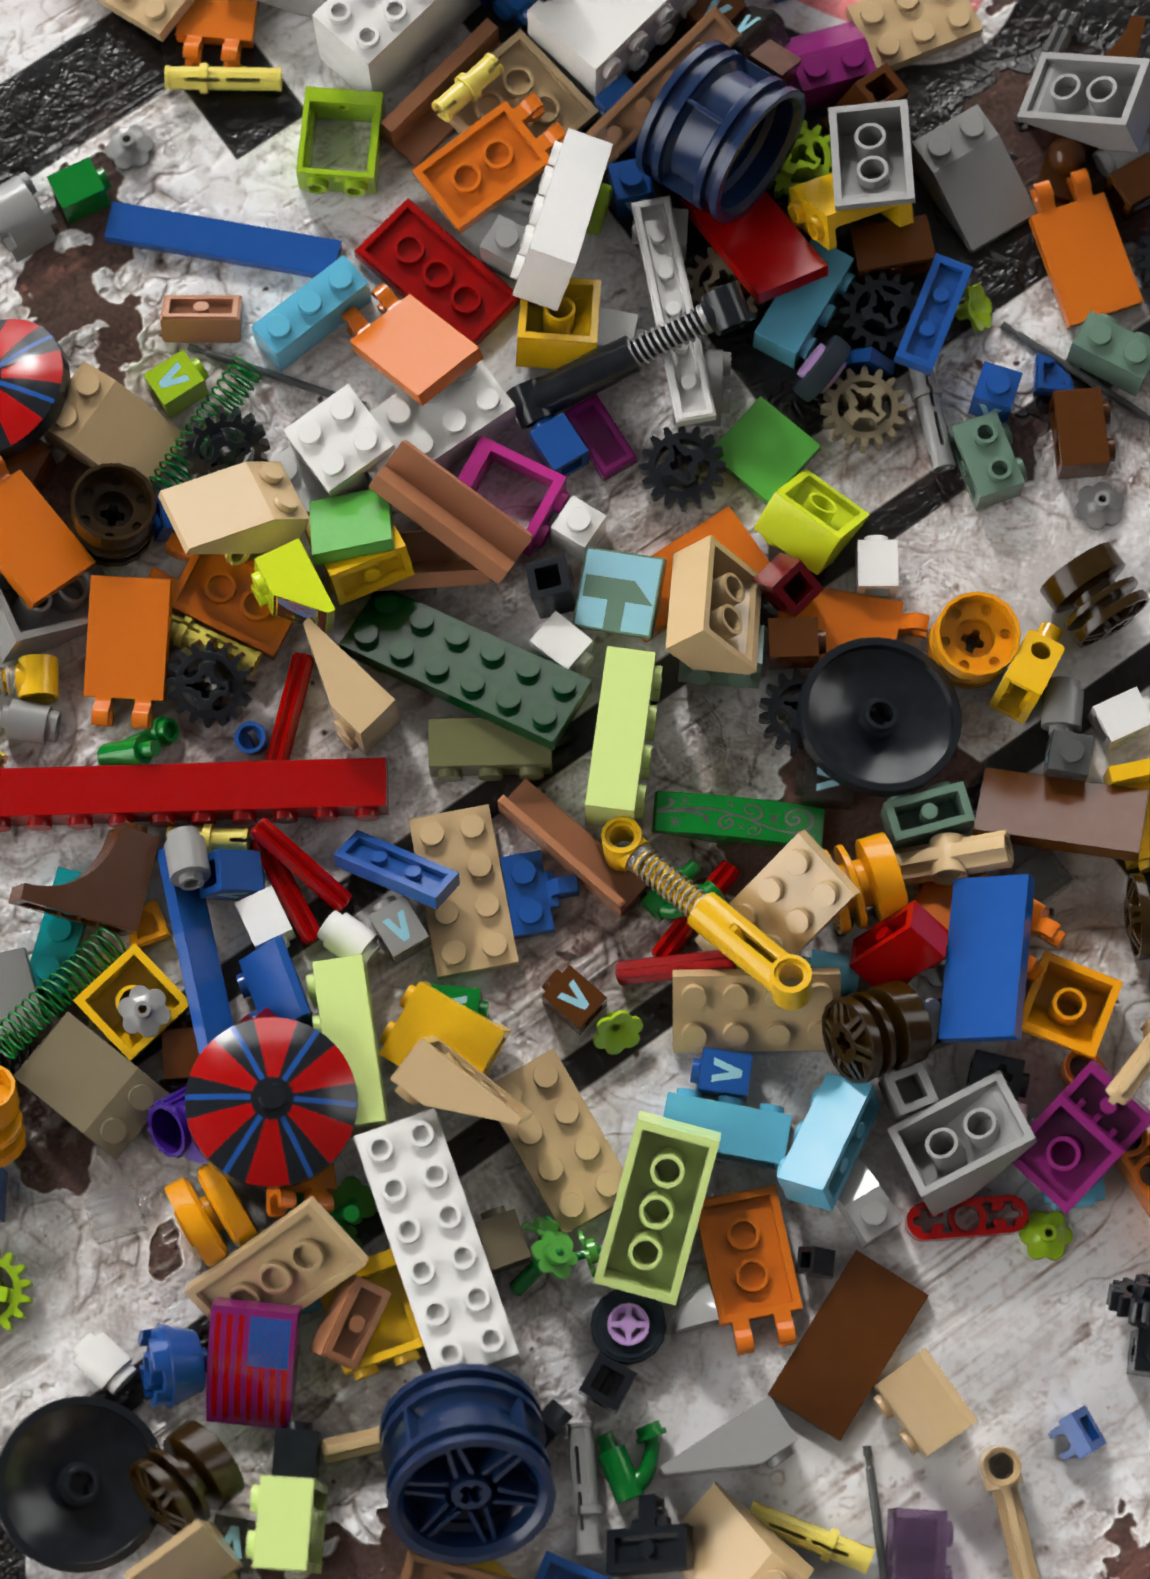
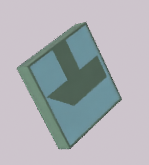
[572,546,667,640]

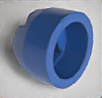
[234,721,270,755]

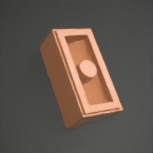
[160,295,242,343]
[310,1274,392,1372]

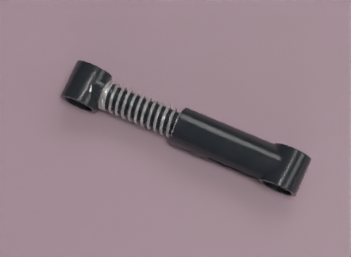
[506,281,753,430]

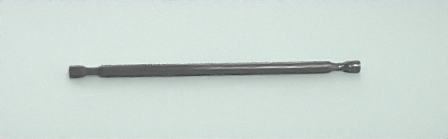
[1000,321,1150,422]
[188,343,367,407]
[862,1445,889,1579]

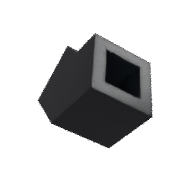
[796,1246,836,1280]
[541,1399,573,1449]

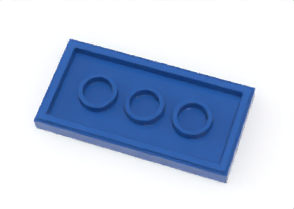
[938,874,1035,1043]

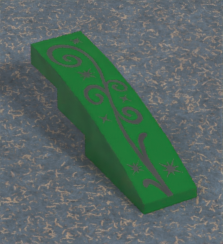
[652,791,824,848]

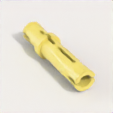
[164,63,282,94]
[170,614,263,676]
[750,1500,875,1574]

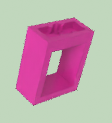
[458,435,570,557]

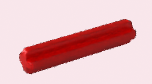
[265,652,314,761]
[250,818,352,912]
[251,839,320,946]
[652,860,739,957]
[615,950,736,986]

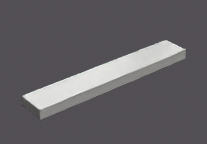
[631,196,716,427]

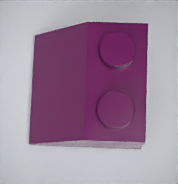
[777,21,876,111]

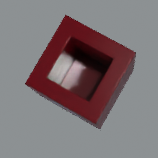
[752,553,824,617]

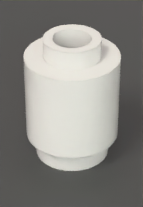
[317,910,381,967]
[73,1332,137,1395]

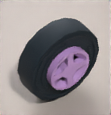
[792,335,851,402]
[590,1289,667,1365]

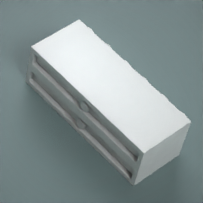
[312,0,481,97]
[527,0,699,103]
[353,1108,522,1370]

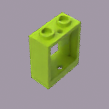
[296,86,386,197]

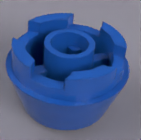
[138,1323,208,1409]

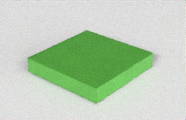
[713,396,821,505]
[309,489,395,565]

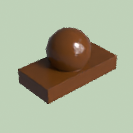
[1036,134,1092,205]

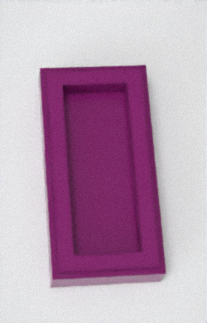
[563,394,638,482]

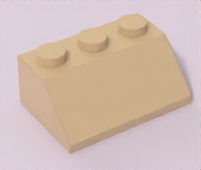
[665,535,762,675]

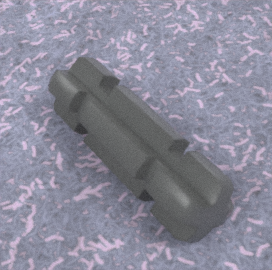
[1033,9,1080,73]

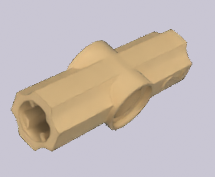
[894,830,1014,886]

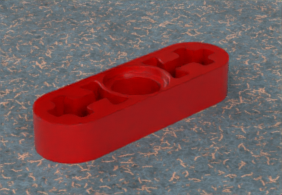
[905,1194,1029,1242]

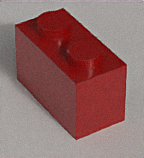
[849,900,948,986]

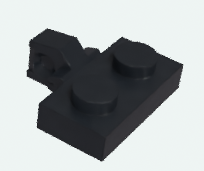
[606,1494,693,1577]

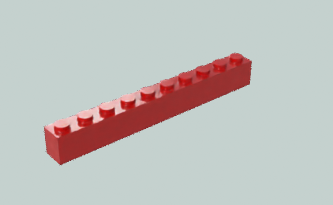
[0,757,389,832]

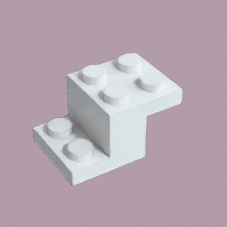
[269,384,396,516]

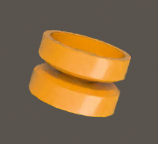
[164,1164,259,1268]

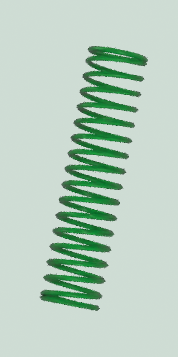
[149,357,262,490]
[0,927,126,1059]

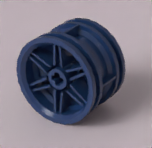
[636,40,806,224]
[379,1364,556,1564]

